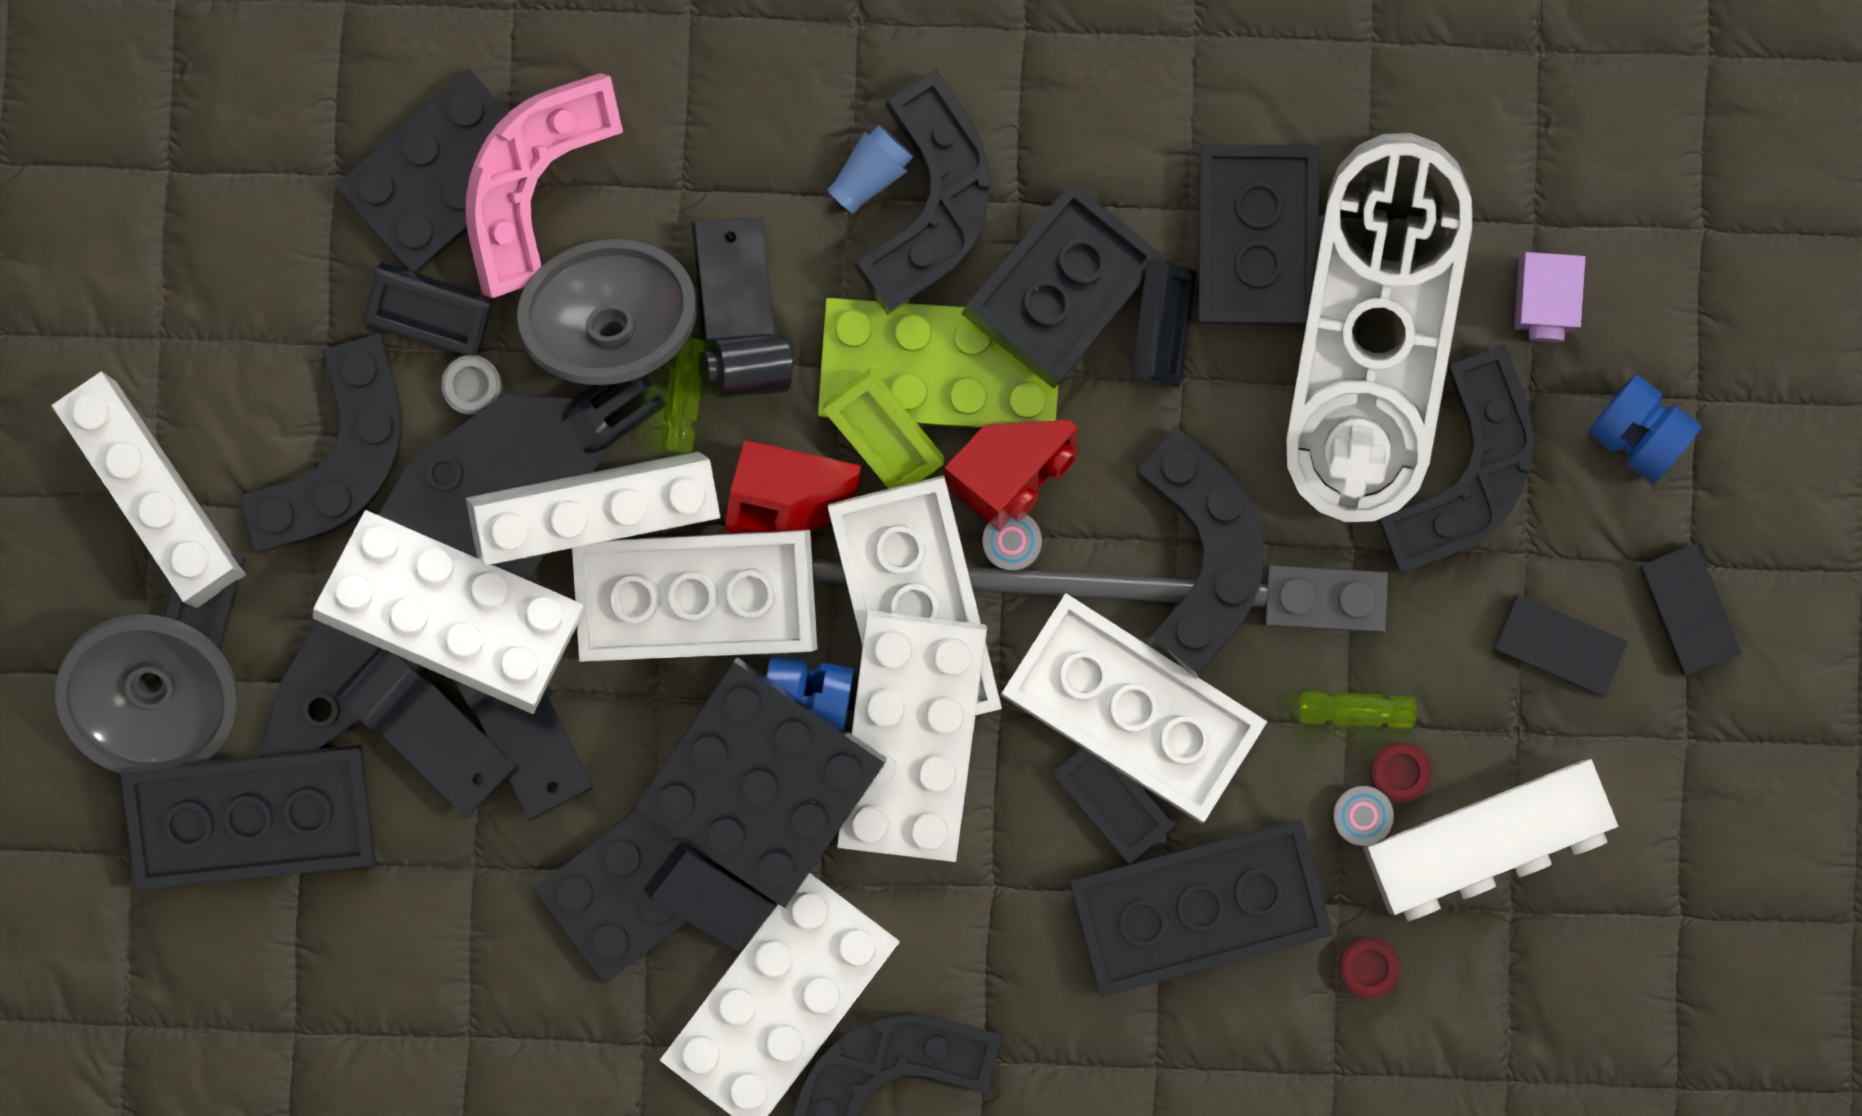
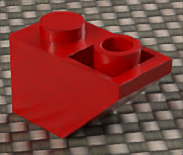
[945,420,1079,532]
[724,440,861,533]

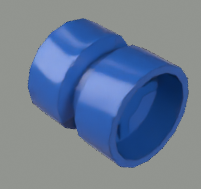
[1587,373,1702,485]
[767,654,854,729]

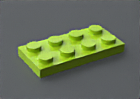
[818,298,1058,429]

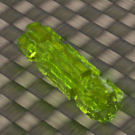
[660,337,705,454]
[1299,691,1417,729]

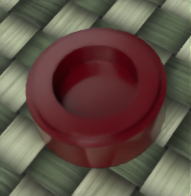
[1370,742,1432,802]
[1339,937,1400,998]

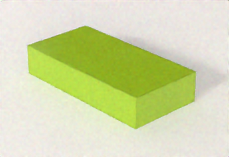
[823,367,944,489]

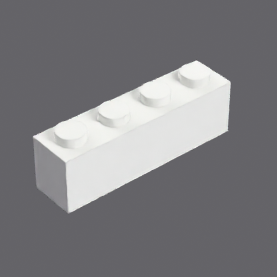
[51,372,246,608]
[466,451,720,566]
[1362,759,1619,921]

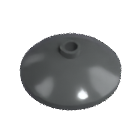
[517,239,697,385]
[55,614,238,774]

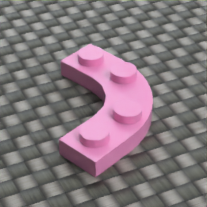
[466,73,623,298]

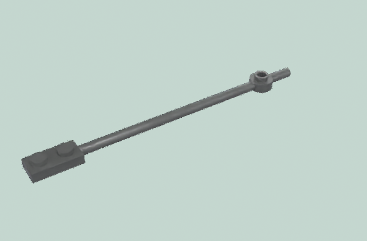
[812,558,1388,633]

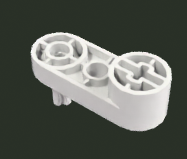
[1287,133,1472,522]

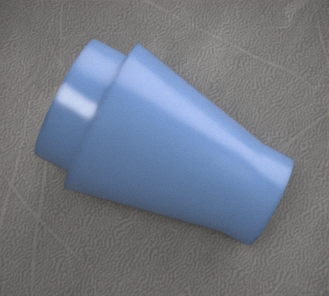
[828,125,914,214]

